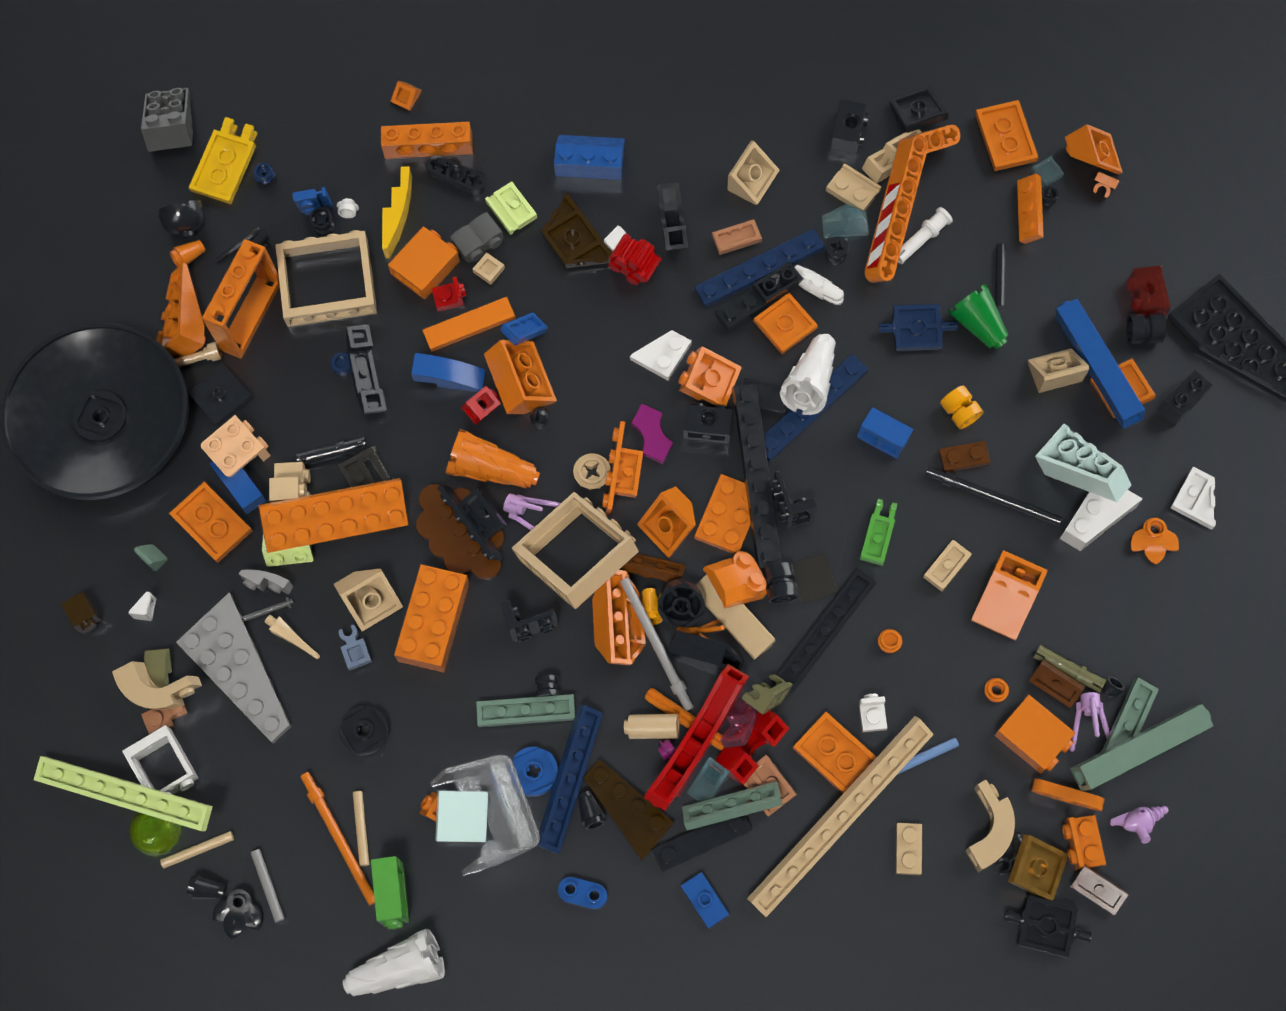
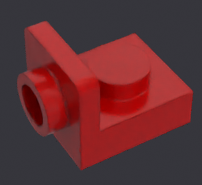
[432,277,466,312]

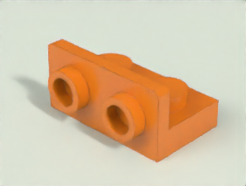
[1062,815,1106,870]

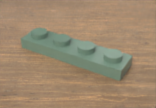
[1101,677,1159,776]
[476,694,575,727]
[682,781,783,831]

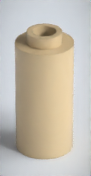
[624,714,680,739]

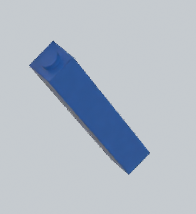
[1056,299,1145,429]

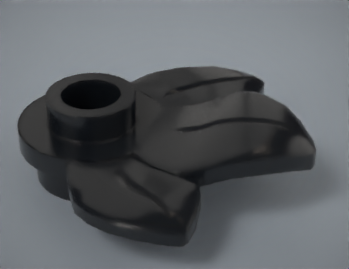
[213,889,262,939]

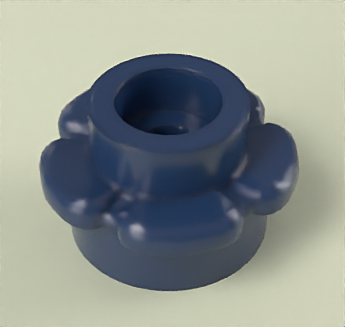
[254,163,275,184]

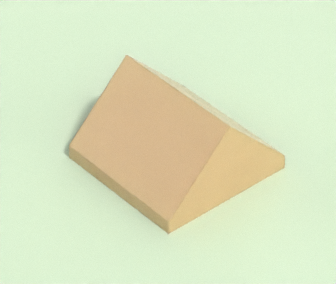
[728,141,780,205]
[1028,349,1089,393]

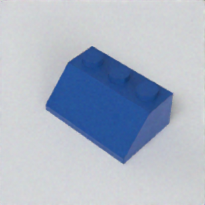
[554,135,625,180]

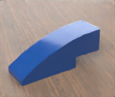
[411,353,486,392]
[209,461,266,514]

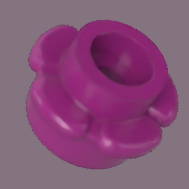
[657,739,676,760]

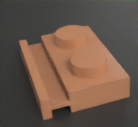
[744,755,797,817]

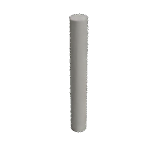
[251,849,285,923]

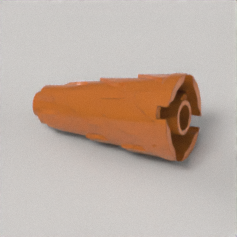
[446,429,540,489]

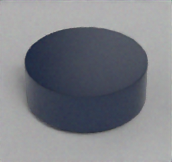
[330,352,351,376]

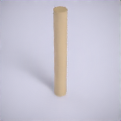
[353,791,370,866]
[160,831,234,869]

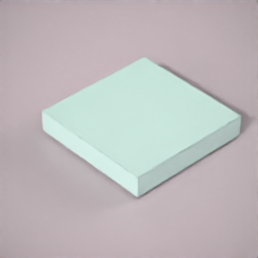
[435,790,488,842]

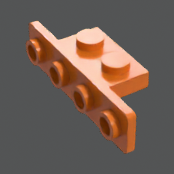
[602,421,643,516]

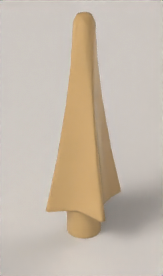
[265,615,320,659]

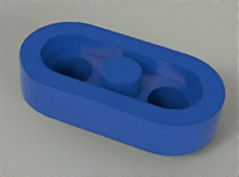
[558,877,607,910]

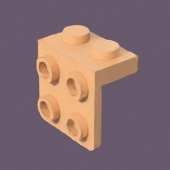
[201,415,271,477]

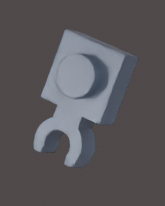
[339,625,372,671]

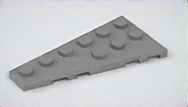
[176,592,291,744]

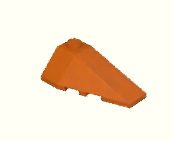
[156,262,206,357]

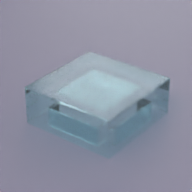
[1031,157,1064,187]

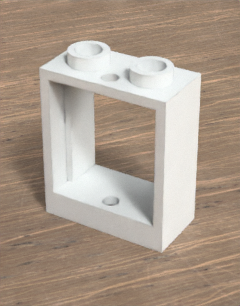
[122,725,199,794]

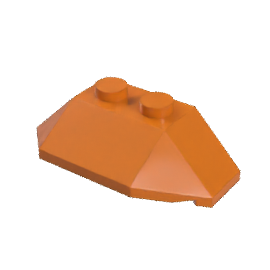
[592,570,646,665]

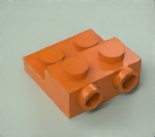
[678,346,742,406]

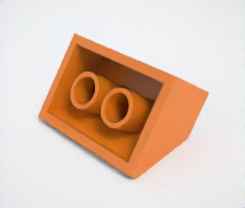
[484,340,557,414]

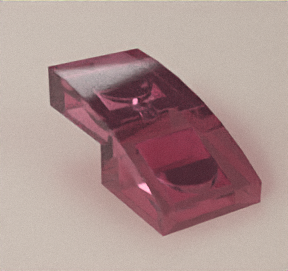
[720,701,758,748]

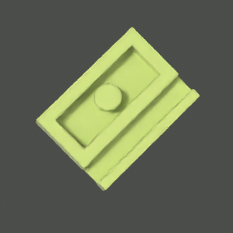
[485,182,537,235]

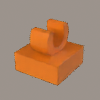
[1093,172,1119,198]

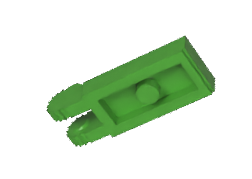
[860,499,897,566]

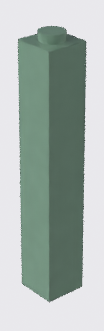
[1070,704,1214,791]

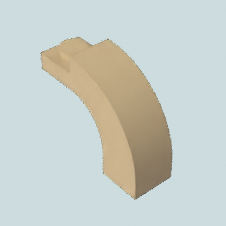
[112,661,202,710]
[966,780,1015,873]

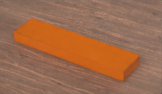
[423,297,516,352]

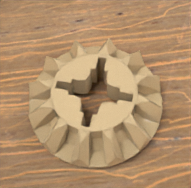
[573,453,611,490]

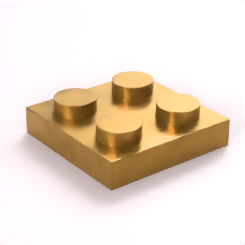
[1008,835,1069,901]

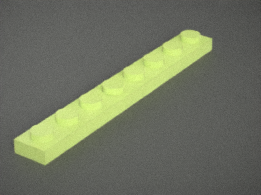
[34,756,213,831]

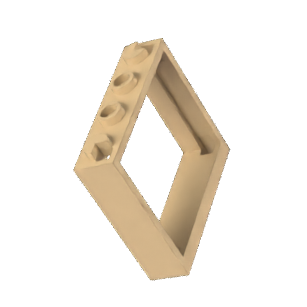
[275,230,377,327]
[512,492,639,609]

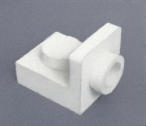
[858,694,887,732]

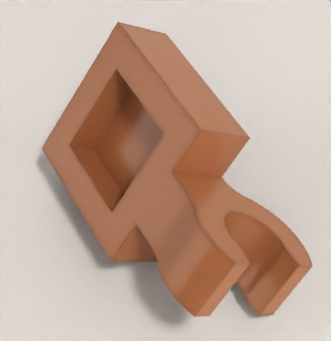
[141,705,188,735]

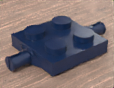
[878,304,957,351]

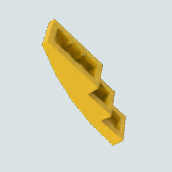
[382,166,412,258]

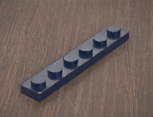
[695,229,825,308]
[764,354,869,462]
[535,705,603,854]

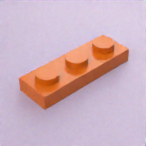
[1017,173,1043,244]

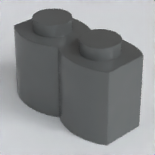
[450,212,504,263]

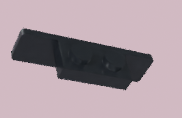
[437,485,507,561]

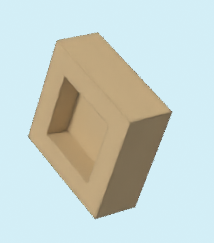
[473,253,505,285]

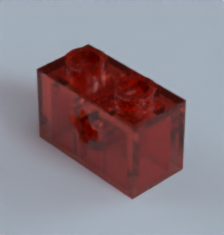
[1127,265,1171,317]

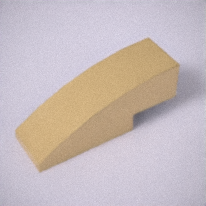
[862,129,922,183]

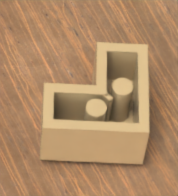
[269,462,311,503]

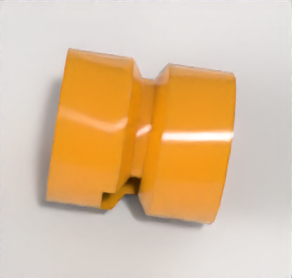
[940,385,984,430]

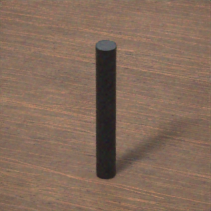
[996,243,1006,309]

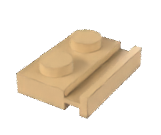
[826,163,882,214]

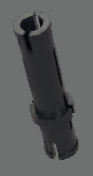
[296,436,368,466]

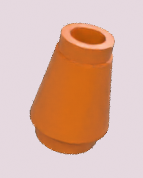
[170,240,205,267]

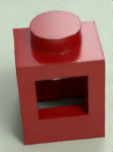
[461,386,501,425]

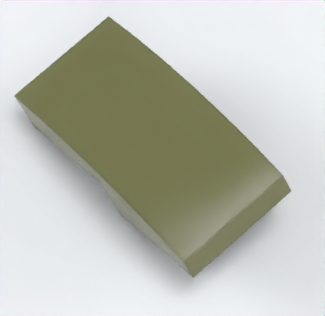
[144,648,172,688]

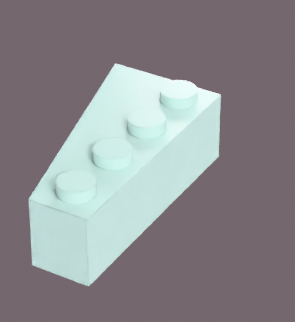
[1035,424,1131,502]

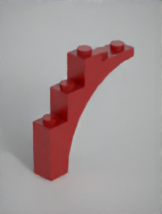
[644,664,749,811]

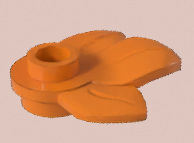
[1131,518,1179,565]

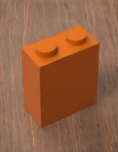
[388,226,460,300]
[994,695,1075,774]

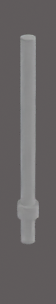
[620,577,694,711]

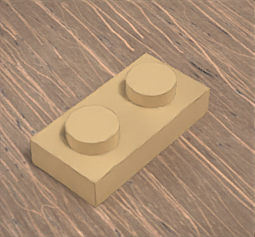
[923,540,972,592]
[895,823,922,875]

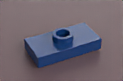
[500,312,548,346]
[681,872,729,929]

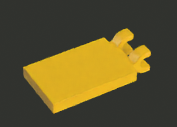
[189,117,258,204]

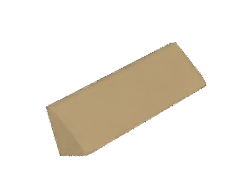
[697,574,775,660]

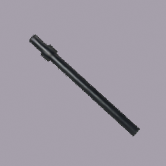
[925,466,1062,526]

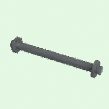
[242,597,294,622]

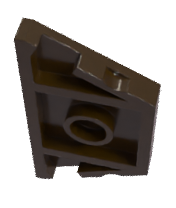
[541,192,612,268]

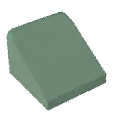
[134,544,168,571]

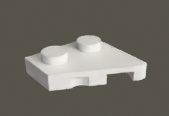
[630,330,691,380]
[1171,467,1216,530]

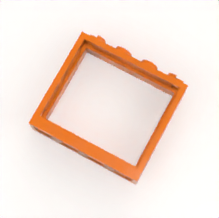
[202,239,280,359]

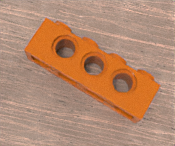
[381,122,473,159]

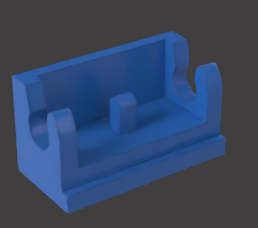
[857,407,914,459]

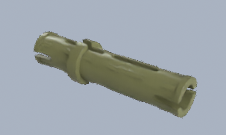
[1033,644,1106,693]

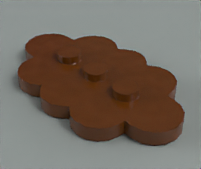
[416,484,504,580]

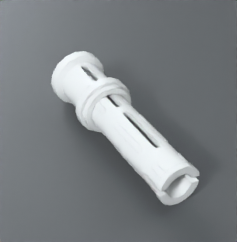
[898,207,953,264]

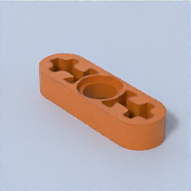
[1031,779,1105,811]

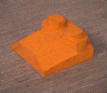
[703,551,767,609]

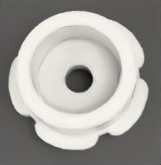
[337,198,359,218]

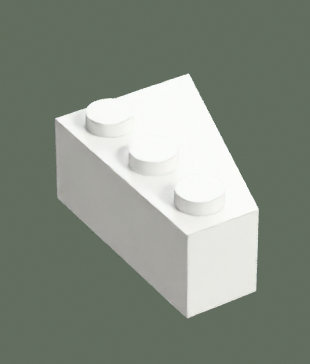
[1060,490,1142,551]

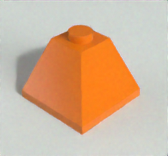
[1065,124,1123,175]
[637,486,696,558]

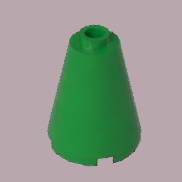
[948,284,1008,350]

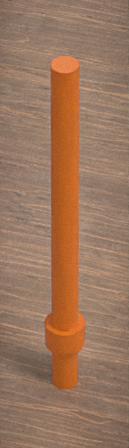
[300,772,375,906]

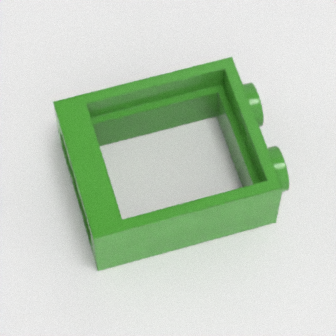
[371,856,409,930]

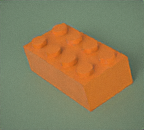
[394,564,470,673]

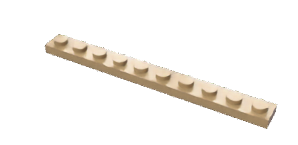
[747,716,934,917]

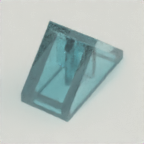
[822,204,869,238]
[687,757,730,802]

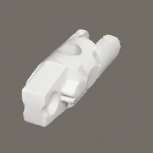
[795,265,844,306]

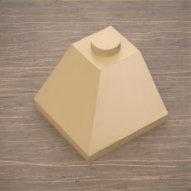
[334,569,403,631]

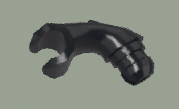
[995,832,1023,876]

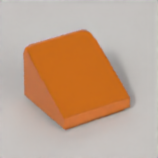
[390,81,422,110]

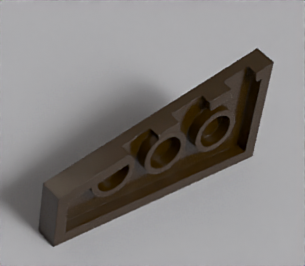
[583,759,674,862]

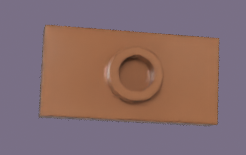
[712,219,762,255]

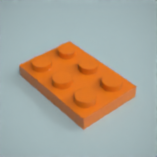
[975,100,1038,171]
[695,474,751,554]
[169,482,252,563]
[793,712,877,794]

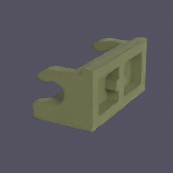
[741,674,793,714]

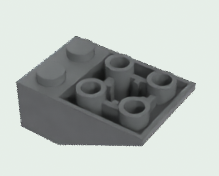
[141,88,193,152]

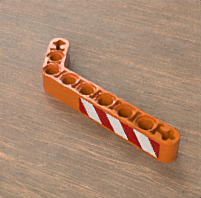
[865,125,960,283]

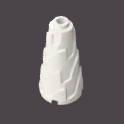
[780,334,836,415]
[343,929,445,996]

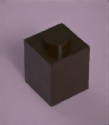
[61,592,102,633]

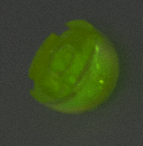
[129,812,181,857]

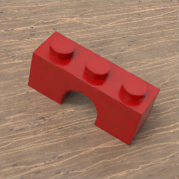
[714,710,789,785]

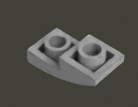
[239,570,293,595]

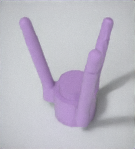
[503,493,561,530]
[1070,692,1110,752]

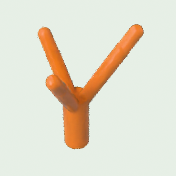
[677,619,725,638]

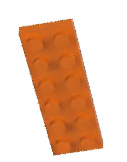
[258,478,408,553]

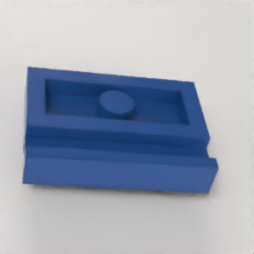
[292,187,333,215]

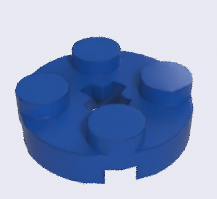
[509,746,558,797]

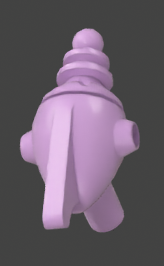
[1110,806,1169,844]

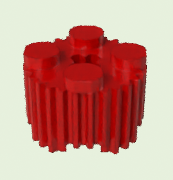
[608,233,662,285]

